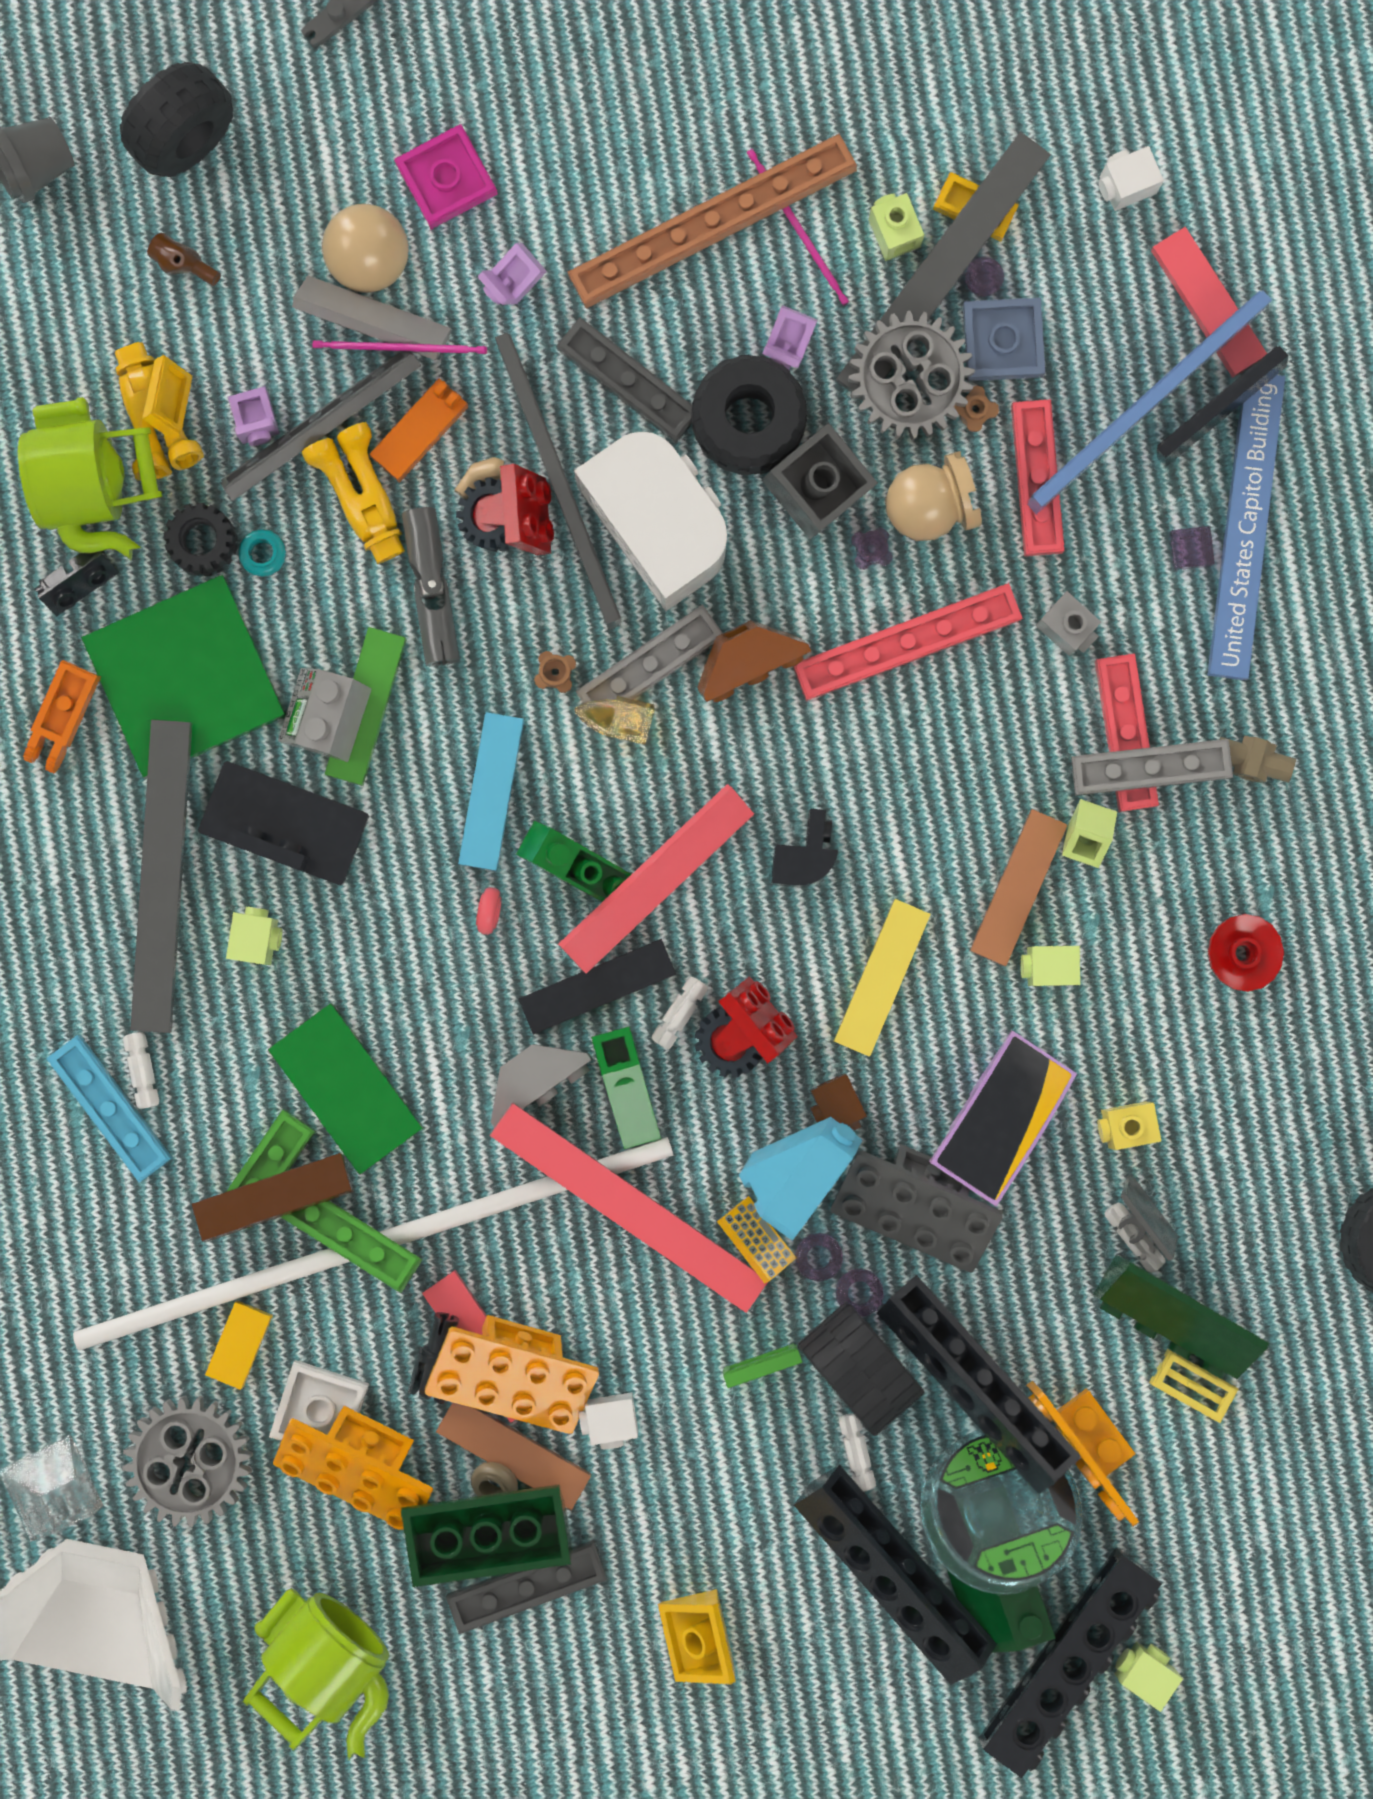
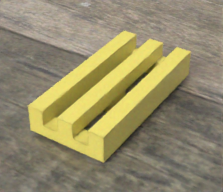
[1149,1349,1238,1423]

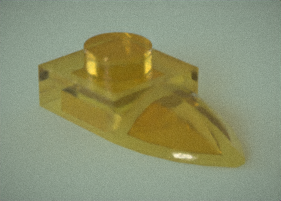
[574,696,655,745]

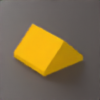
[658,1589,736,1684]

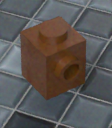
[809,1073,867,1131]

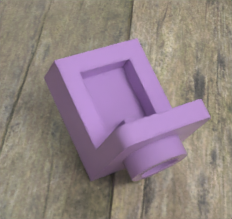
[478,243,547,305]
[762,305,818,370]
[228,386,280,446]

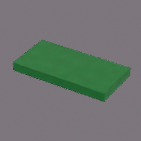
[268,1003,424,1175]

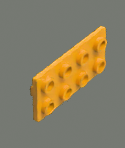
[425,1315,599,1434]
[1026,1381,1139,1527]
[273,1406,433,1530]

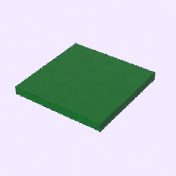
[81,575,286,779]

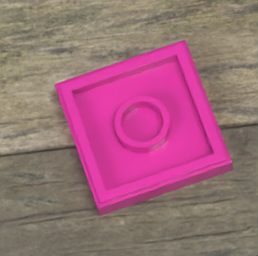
[394,124,498,229]

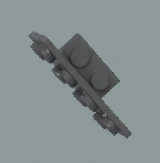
[830,1144,1003,1273]

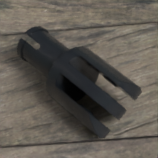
[407,1312,459,1404]

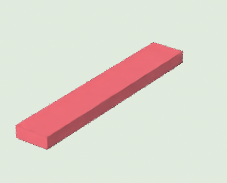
[793,583,1023,701]
[558,784,754,974]

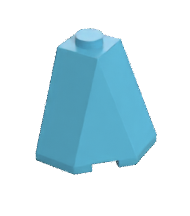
[739,1117,862,1241]

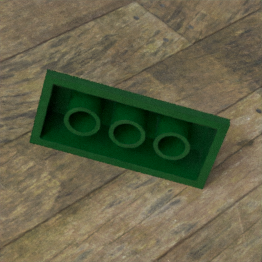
[1093,1254,1270,1379]
[924,1477,1056,1653]
[401,1484,572,1587]

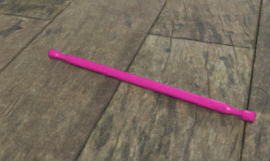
[747,149,849,306]
[312,340,487,354]

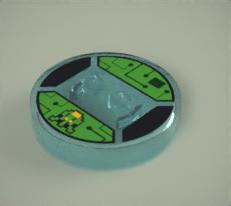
[921,1429,1082,1594]

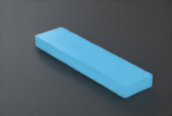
[458,712,524,871]
[46,1035,173,1183]

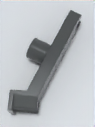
[301,0,378,48]

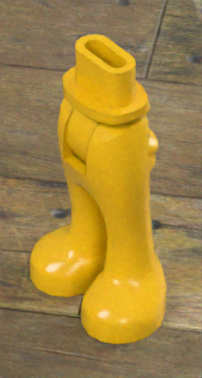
[114,342,204,481]
[301,422,405,564]

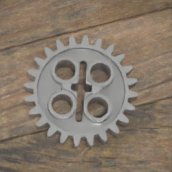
[848,311,975,440]
[122,1396,253,1527]

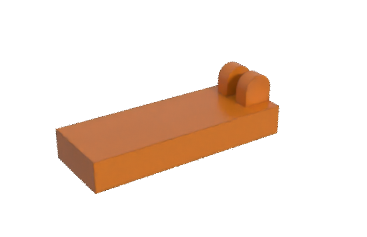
[369,378,468,483]

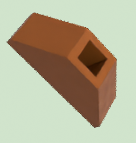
[697,620,811,702]

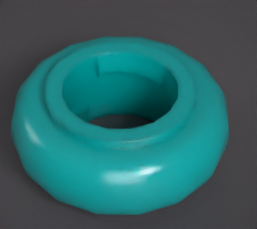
[238,529,286,577]

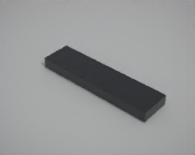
[1157,346,1289,467]
[518,939,676,1035]

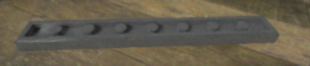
[836,131,1051,401]
[495,332,622,630]
[130,720,193,1033]

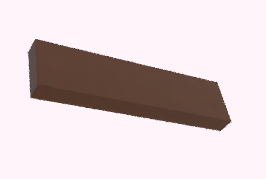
[191,1153,354,1243]

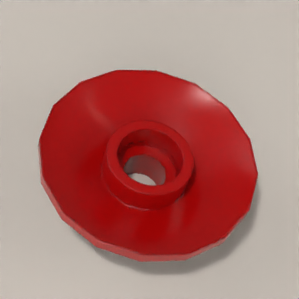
[1208,914,1284,992]

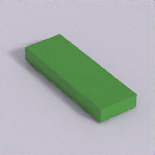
[226,1109,316,1229]

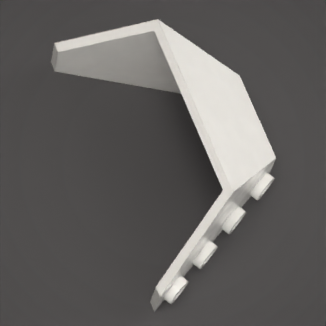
[0,1539,187,1711]

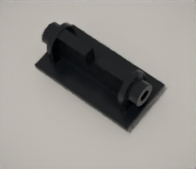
[35,550,120,617]

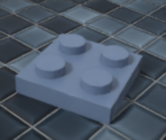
[962,298,1045,381]

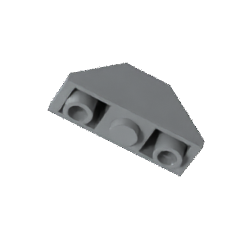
[491,1044,593,1128]

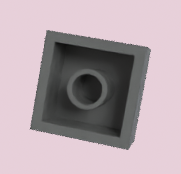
[761,423,878,540]

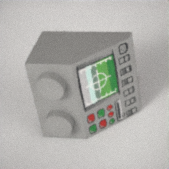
[278,668,371,762]

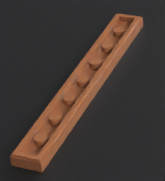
[568,134,857,309]

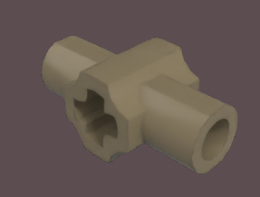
[1219,736,1296,784]

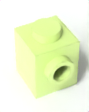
[868,193,924,261]
[1062,799,1117,868]
[226,907,283,965]
[1021,946,1080,986]
[1114,1641,1183,1712]

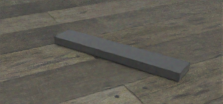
[220,351,421,501]

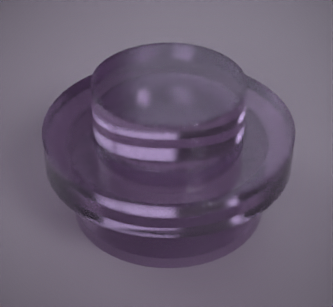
[965,257,1004,297]

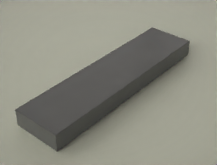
[556,317,692,443]
[446,1540,607,1634]

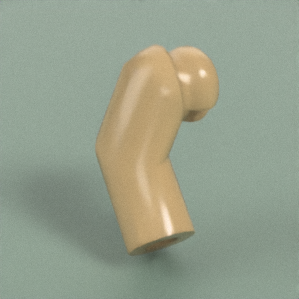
[454,457,504,500]

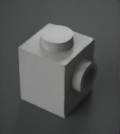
[1035,591,1101,656]

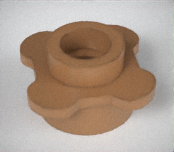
[954,386,999,432]
[534,651,576,693]

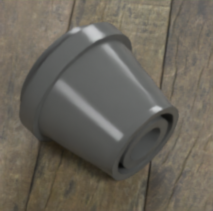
[0,117,75,204]

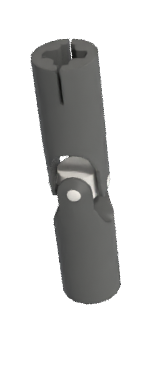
[402,507,460,667]

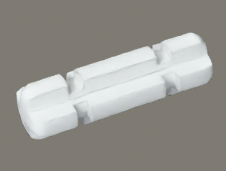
[652,977,708,1049]
[123,1032,159,1109]
[1104,1202,1166,1273]
[839,1413,876,1492]

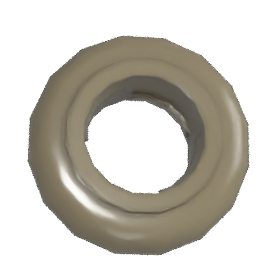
[471,1462,518,1496]

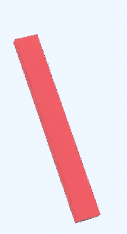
[490,1102,768,1313]

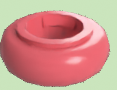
[476,887,502,935]

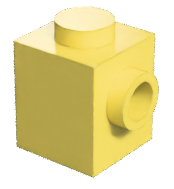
[1097,1101,1162,1150]

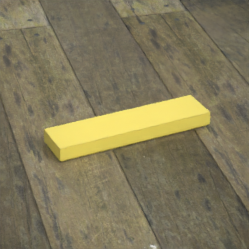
[834,899,931,1057]

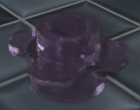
[851,528,893,570]

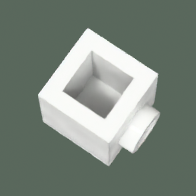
[1099,146,1164,211]
[579,1392,638,1449]

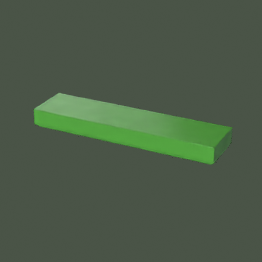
[325,627,407,786]
[281,1200,422,1293]

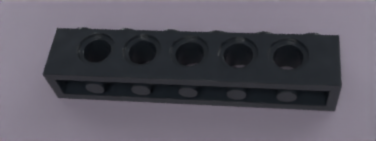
[876,1275,1081,1494]
[794,1464,997,1685]
[978,1547,1161,1779]

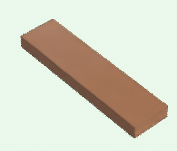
[969,809,1067,967]
[436,1402,592,1511]

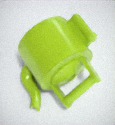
[18,397,163,560]
[243,1588,389,1760]

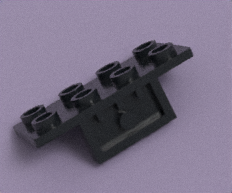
[198,761,369,886]

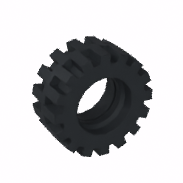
[163,503,238,576]

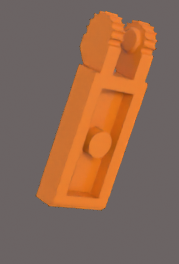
[23,660,101,774]

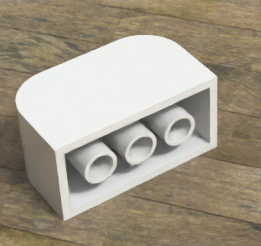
[574,432,727,611]

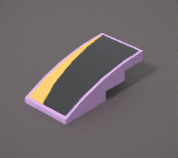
[929,1030,1077,1206]

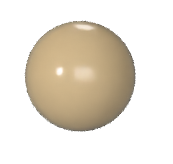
[322,204,409,293]

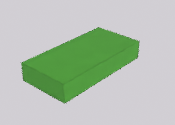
[723,1343,802,1388]

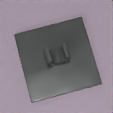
[1118,1174,1178,1261]

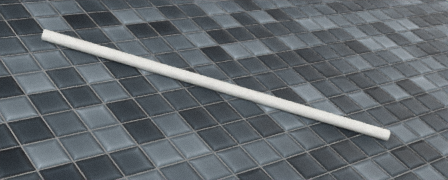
[73,1137,674,1351]

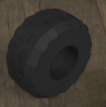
[120,62,234,177]
[691,354,807,476]

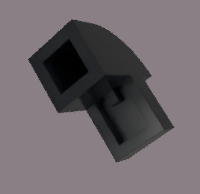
[771,808,838,888]

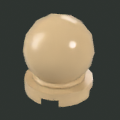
[885,451,982,541]

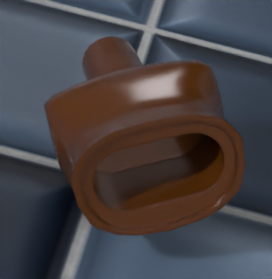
[147,233,221,286]

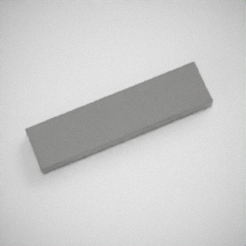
[292,276,451,360]
[576,604,723,724]
[1071,739,1233,796]

